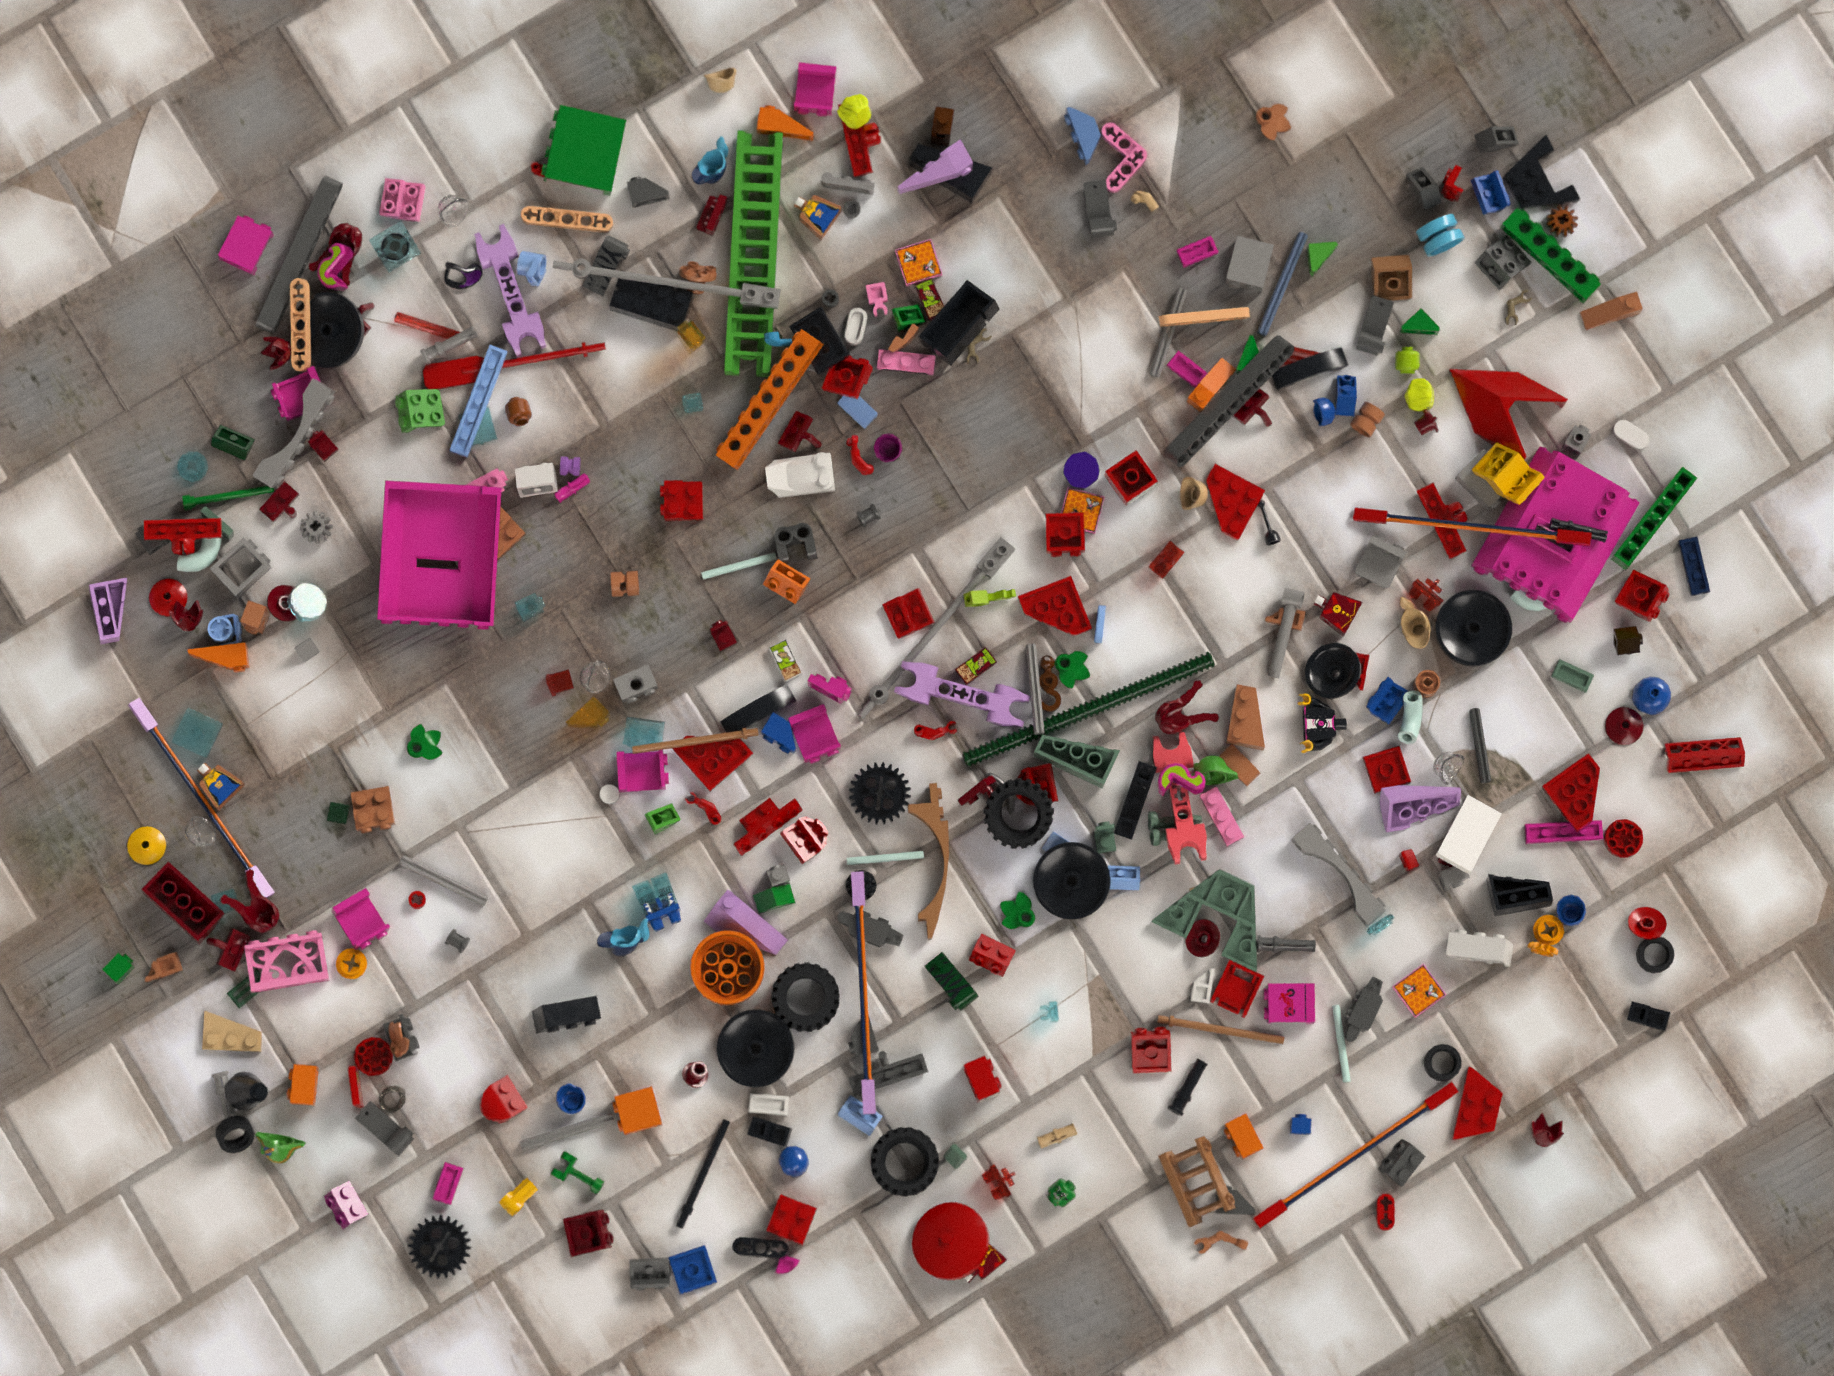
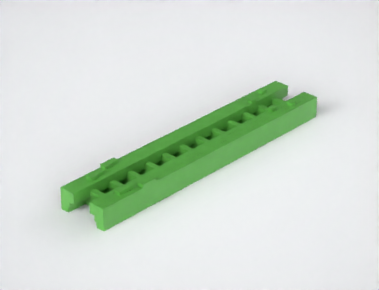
[724,131,783,377]

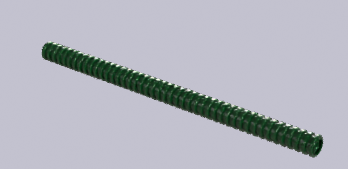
[962,652,1215,767]

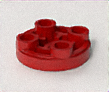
[1604,819,1643,858]
[354,1037,393,1076]

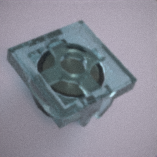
[369,221,421,273]

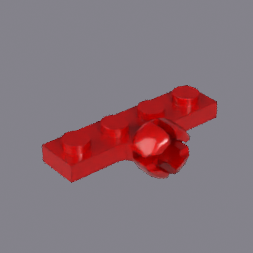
[838,104,881,178]
[1417,483,1467,559]
[144,518,222,555]

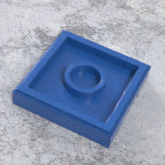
[669,1245,717,1295]

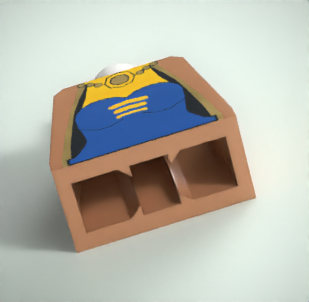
[794,195,842,241]
[197,763,245,810]

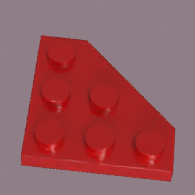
[1206,464,1265,541]
[1018,576,1092,636]
[672,735,753,792]
[1542,753,1600,832]

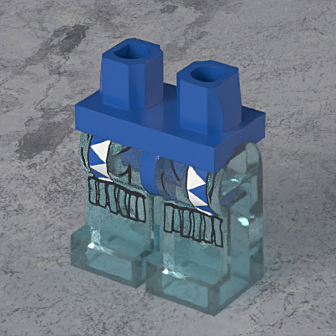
[632,872,681,932]

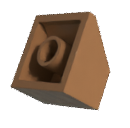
[1371,255,1412,301]

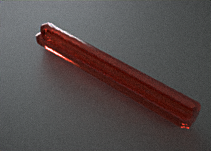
[394,312,465,344]

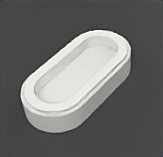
[844,308,867,346]
[1613,420,1649,450]

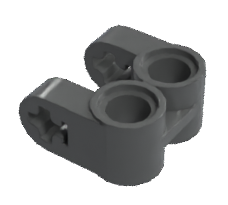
[774,523,818,565]

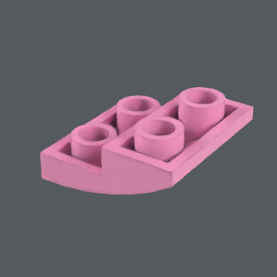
[379,178,426,222]

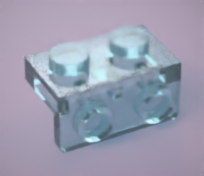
[623,717,665,748]

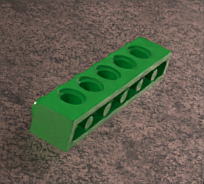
[1500,207,1601,304]
[1611,466,1697,571]

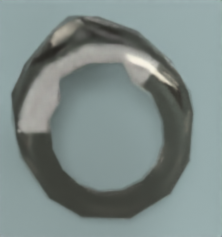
[379,1086,406,1112]

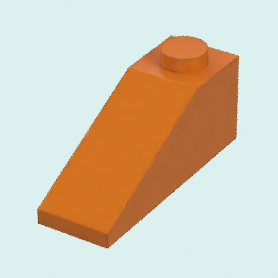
[757,105,814,141]
[1187,358,1236,413]
[188,642,250,673]

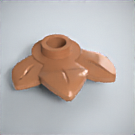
[1256,104,1291,140]
[389,1022,409,1057]

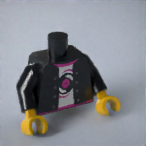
[1298,693,1347,753]

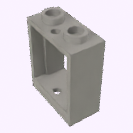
[210,537,271,599]

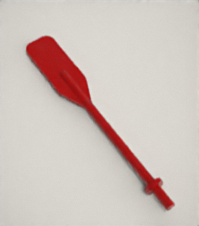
[423,342,606,390]

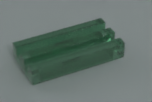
[227,969,261,1009]

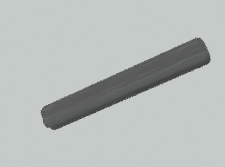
[1469,708,1491,783]

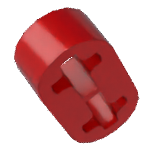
[1376,1194,1395,1231]

